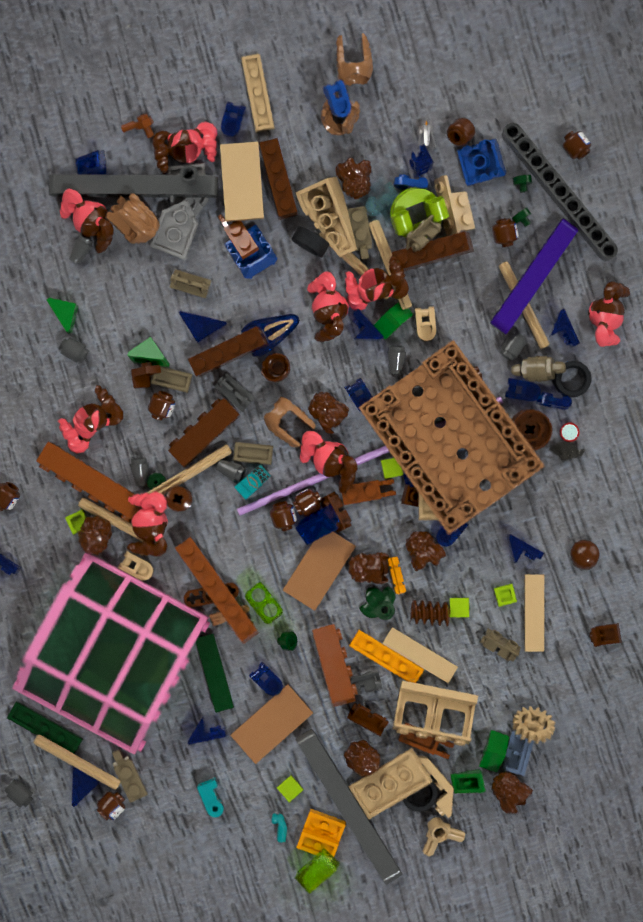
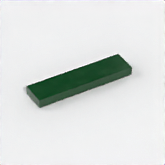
[196,633,234,713]
[7,701,83,754]

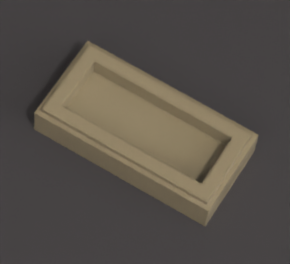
[151,366,193,393]
[233,442,273,465]

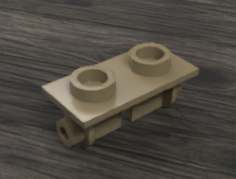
[406,215,442,251]
[169,269,212,299]
[480,628,521,661]

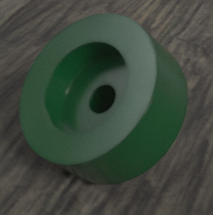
[512,175,532,193]
[512,207,532,227]
[147,473,167,490]
[277,631,297,651]

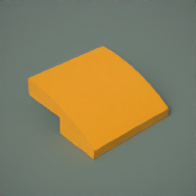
[296,808,346,861]

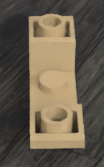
[398,754,453,818]

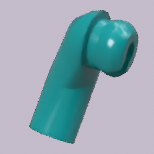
[271,813,287,843]

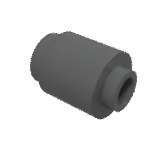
[500,332,526,361]
[59,337,89,363]
[4,779,33,808]

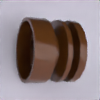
[511,409,552,450]

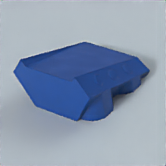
[457,139,506,186]
[225,225,278,279]

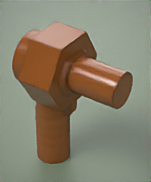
[121,113,154,138]

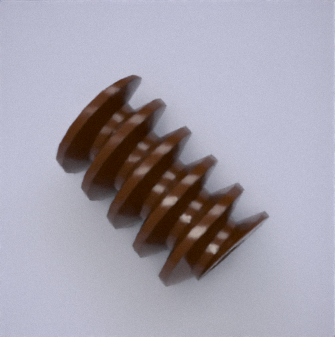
[166,487,192,511]
[410,600,450,627]

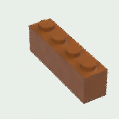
[312,624,358,707]

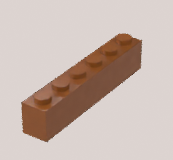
[36,441,142,523]
[175,537,259,644]

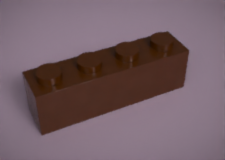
[259,138,298,220]
[392,231,474,271]
[188,326,269,377]
[168,398,241,468]

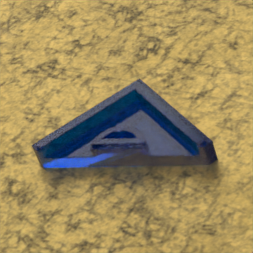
[179,311,227,343]
[72,766,100,807]

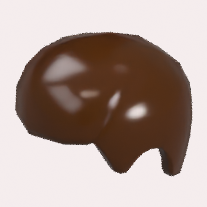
[261,353,290,382]
[570,540,600,570]

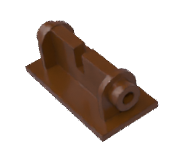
[321,492,352,533]
[347,703,389,737]

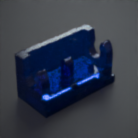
[410,144,434,178]
[295,504,340,545]

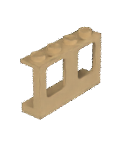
[393,680,478,746]

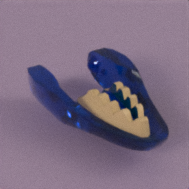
[241,314,300,357]

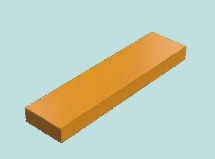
[349,629,424,683]

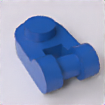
[323,80,351,117]
[393,174,428,190]

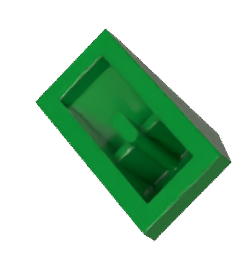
[46,298,78,334]
[373,302,414,340]
[127,337,170,367]
[479,730,509,773]
[450,769,485,793]

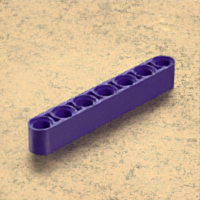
[490,218,579,335]

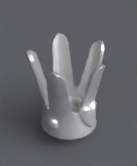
[417,121,437,151]

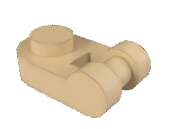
[415,306,436,342]
[118,551,154,581]

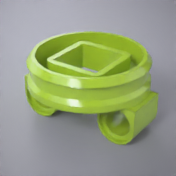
[390,187,449,238]

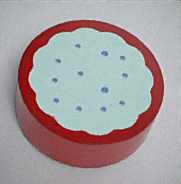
[559,423,579,442]

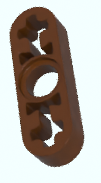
[184,582,239,607]

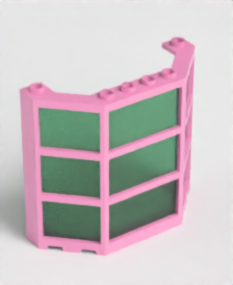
[12,553,210,755]

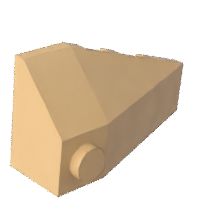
[295,177,357,257]

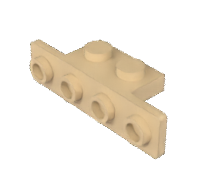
[434,175,475,236]

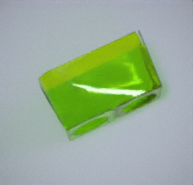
[245,582,283,624]
[295,848,340,894]

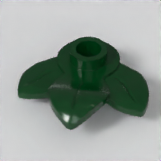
[359,586,396,620]

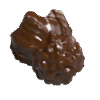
[336,157,372,199]
[308,392,349,434]
[78,515,112,555]
[405,531,446,571]
[349,552,389,584]
[344,740,381,777]
[491,771,533,814]

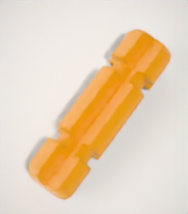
[387,557,406,594]

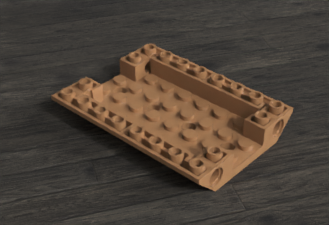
[359,340,544,534]

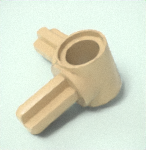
[423,817,465,856]

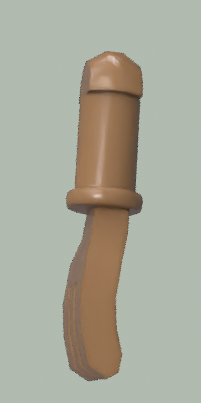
[209,605,250,626]

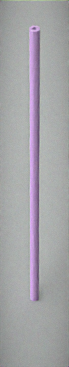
[237,396,503,516]

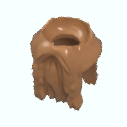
[336,33,373,86]
[321,92,360,135]
[106,193,160,244]
[264,397,316,447]

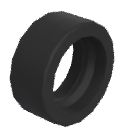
[292,226,329,258]
[554,361,592,398]
[402,780,438,812]

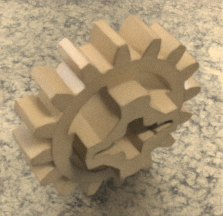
[512,706,555,744]

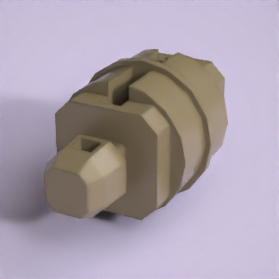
[512,356,566,382]

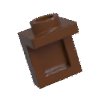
[131,362,161,388]
[590,623,622,647]

